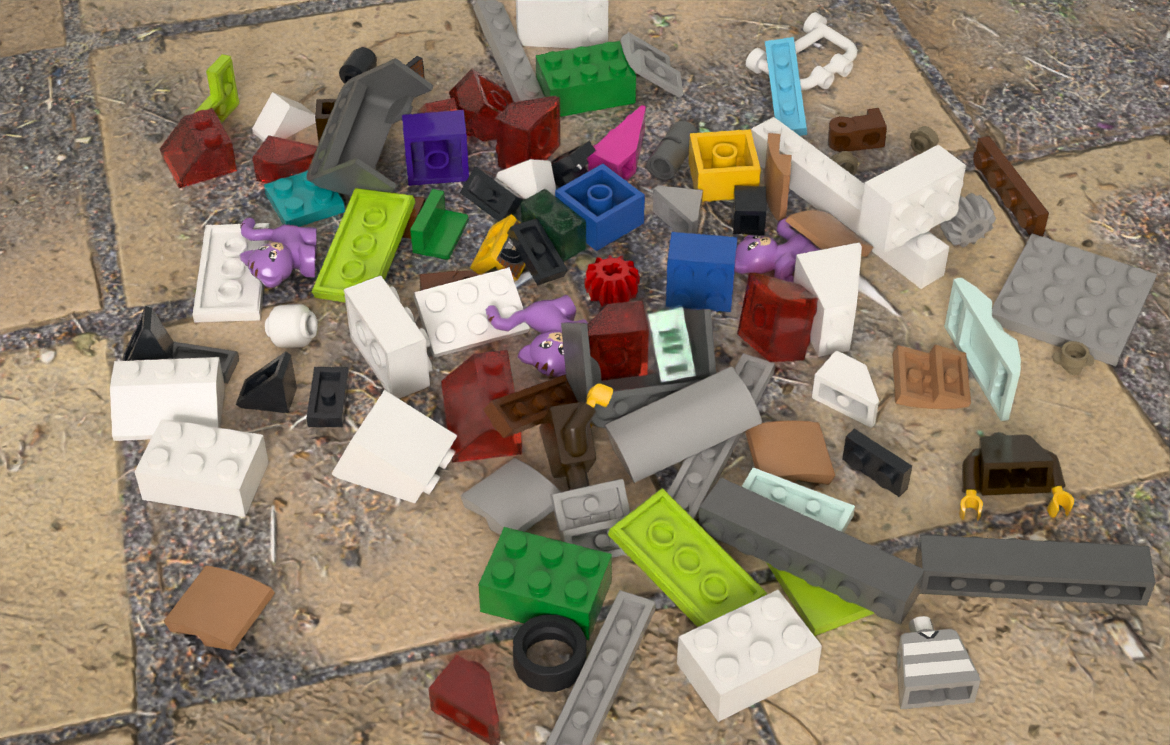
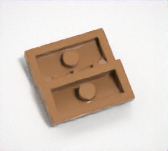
[764,133,792,222]
[786,210,874,258]
[892,345,971,409]
[745,420,835,485]
[163,565,275,651]

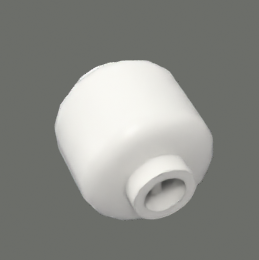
[265,304,318,348]

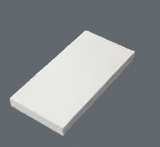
[193,223,270,323]

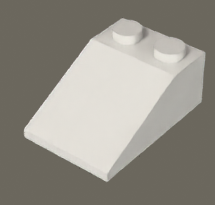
[516,0,608,49]

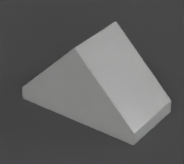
[653,186,703,234]

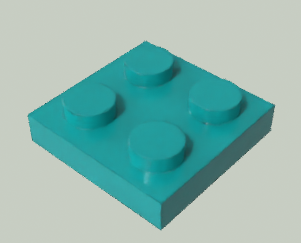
[264,170,345,227]

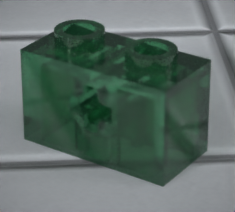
[521,189,586,262]
[646,304,696,383]

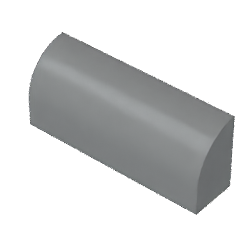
[605,366,762,483]

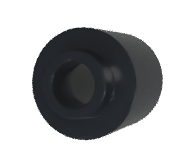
[339,47,377,84]

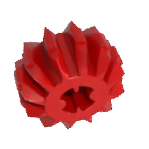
[584,254,640,308]

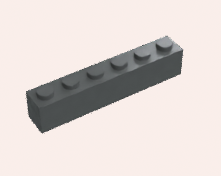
[698,478,925,625]
[915,534,1156,606]

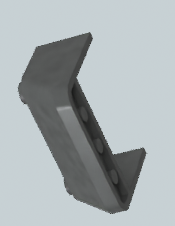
[307,58,434,196]
[561,309,716,428]

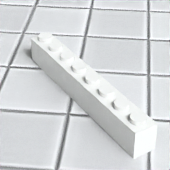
[751,117,949,289]

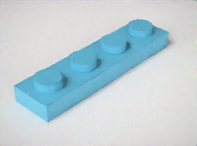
[765,37,807,136]

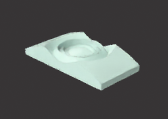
[944,277,1021,421]

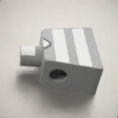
[897,616,981,709]

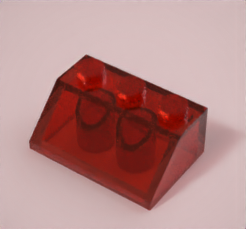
[441,350,522,463]

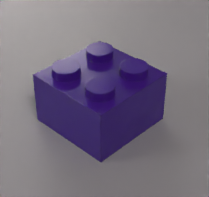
[402,110,469,186]

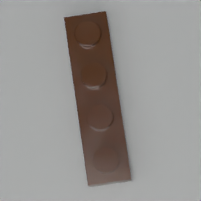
[973,136,1049,237]
[483,374,578,438]

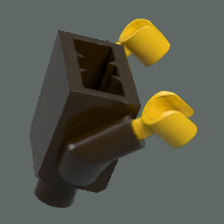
[539,383,613,490]
[959,432,1074,521]

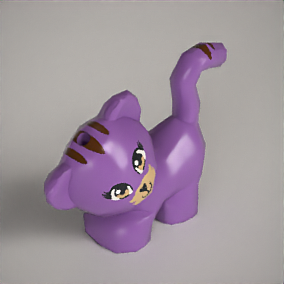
[735,217,820,287]
[239,218,317,288]
[485,295,594,377]

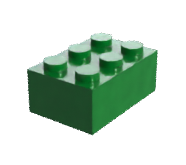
[535,41,636,118]
[478,527,612,641]

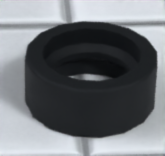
[513,615,586,692]

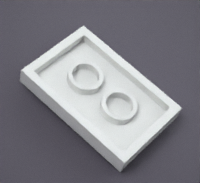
[413,267,530,358]

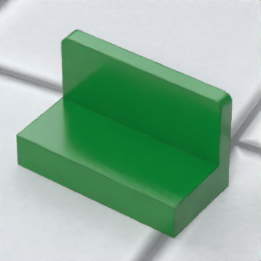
[410,189,469,260]

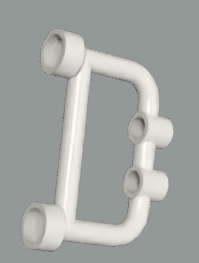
[746,12,858,90]

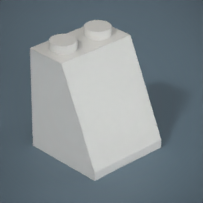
[791,243,862,357]
[332,390,457,503]

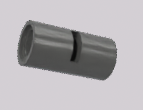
[646,121,699,181]

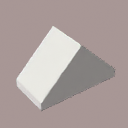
[252,92,316,147]
[496,159,556,208]

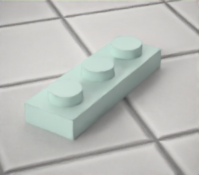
[742,467,855,533]

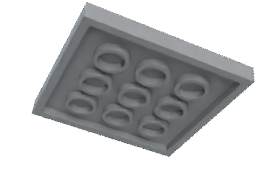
[992,233,1157,367]

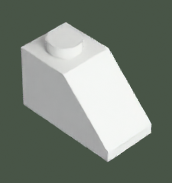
[812,350,879,428]

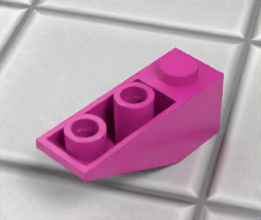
[587,105,646,181]

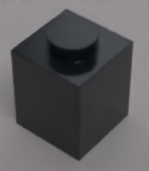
[733,185,767,235]

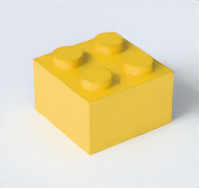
[688,129,761,202]

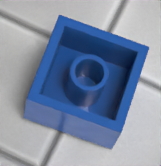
[555,164,645,251]
[666,232,738,312]

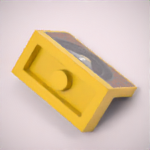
[470,214,525,282]

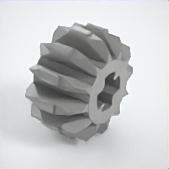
[940,193,996,248]

